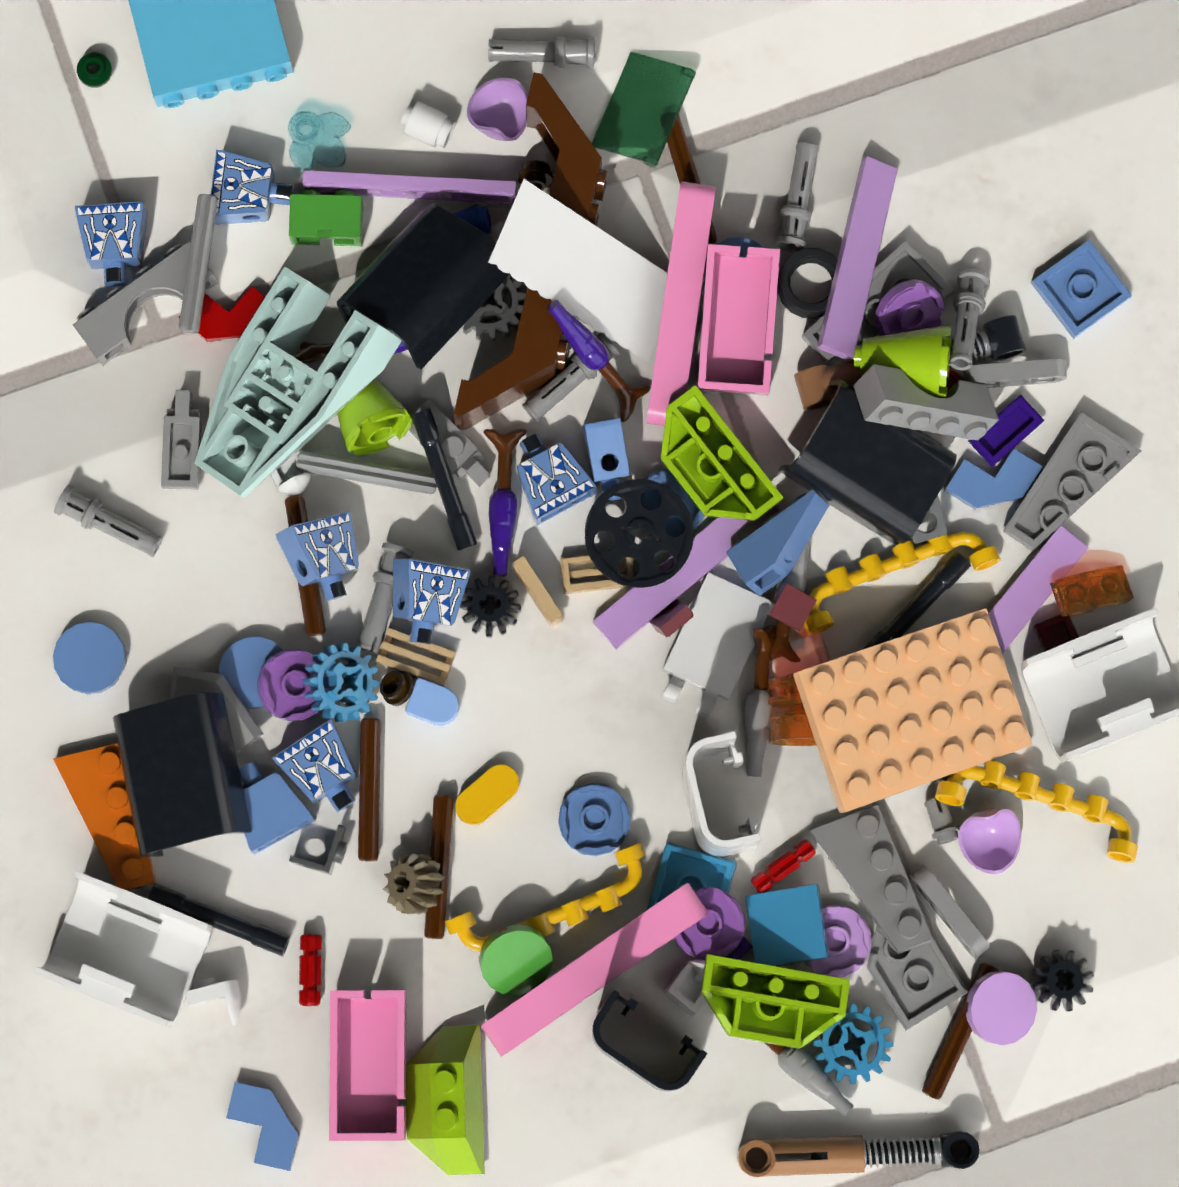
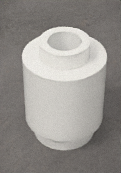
[401,101,456,148]

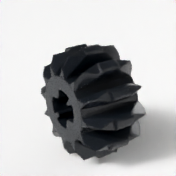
[460,576,521,638]
[1031,949,1094,1012]

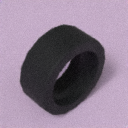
[777,248,838,319]

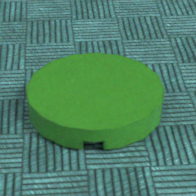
[479,924,553,995]

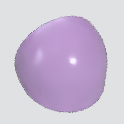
[467,78,528,141]
[958,809,1021,874]

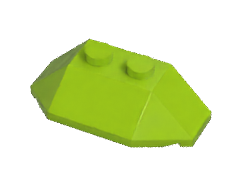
[661,385,784,521]
[701,954,850,1049]
[406,1025,485,1175]

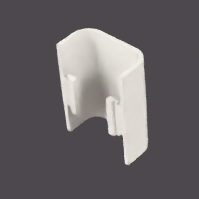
[1021,608,1179,762]
[682,731,761,858]
[33,871,212,1027]

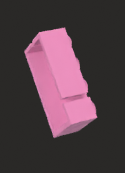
[697,244,780,396]
[329,990,407,1141]

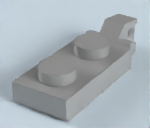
[161,390,201,490]
[409,399,490,487]

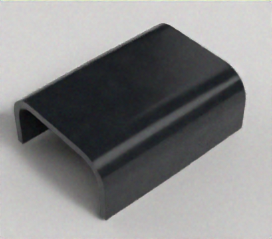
[337,203,510,370]
[778,379,957,544]
[113,692,252,857]
[592,990,708,1092]

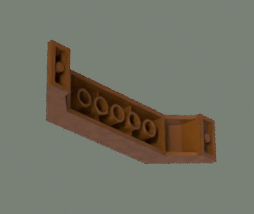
[454,72,607,430]

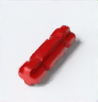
[750,839,816,893]
[299,934,322,1006]

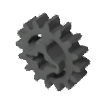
[463,274,526,341]

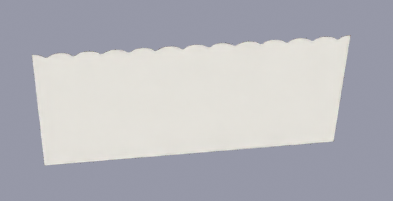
[488,179,667,364]

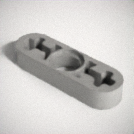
[962,359,1067,388]
[909,864,990,959]

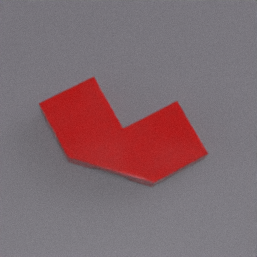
[179,286,265,342]

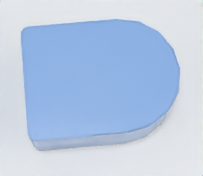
[405,678,459,726]

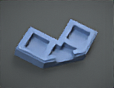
[945,448,1044,510]
[226,1082,299,1171]

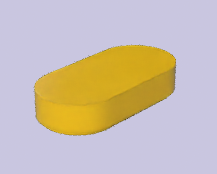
[455,765,519,826]

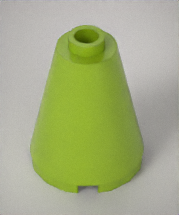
[854,326,952,398]
[337,378,412,457]

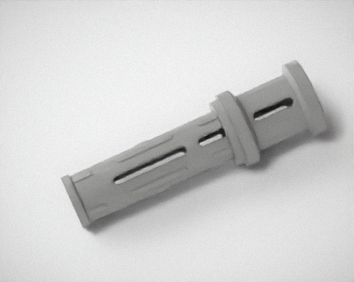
[488,36,595,68]
[774,142,818,252]
[949,268,989,370]
[522,332,620,422]
[54,485,163,557]
[356,543,414,654]

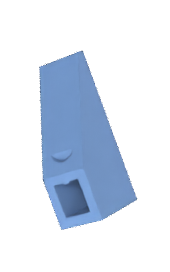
[726,489,830,596]

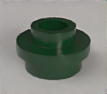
[77,52,112,88]

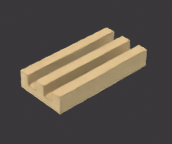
[560,554,635,594]
[513,555,563,627]
[376,628,456,687]

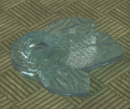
[288,111,351,174]

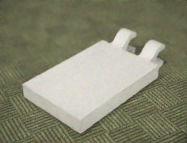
[662,572,773,719]

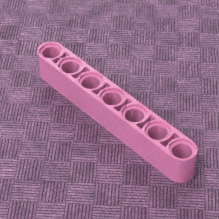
[646,181,716,426]
[481,883,709,1057]

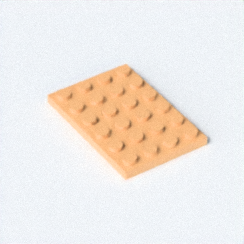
[793,608,1033,813]

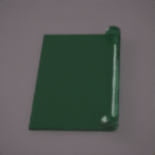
[592,52,696,168]

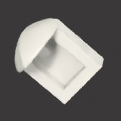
[271,451,311,496]
[663,959,706,1017]
[185,977,241,1026]

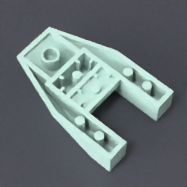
[194,266,401,497]

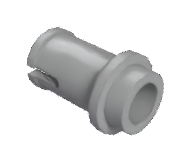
[924,798,959,845]

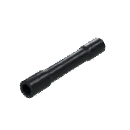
[410,408,478,551]
[862,551,971,650]
[148,883,291,957]

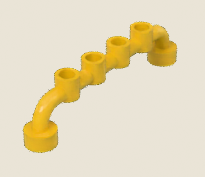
[804,531,1001,636]
[935,760,1138,863]
[444,842,646,951]

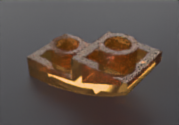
[1050,565,1134,617]

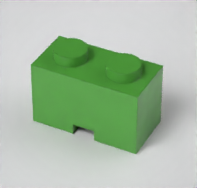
[289,190,364,246]

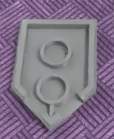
[168,666,264,754]
[867,926,968,1031]

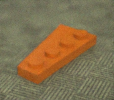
[53,743,157,891]

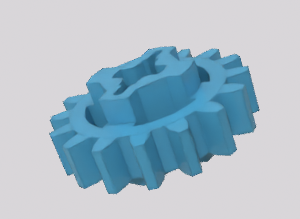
[302,643,380,722]
[812,1004,894,1084]

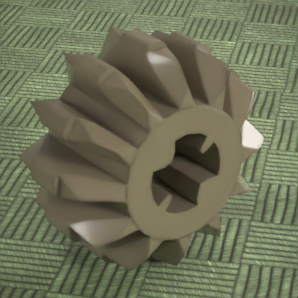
[382,852,445,914]

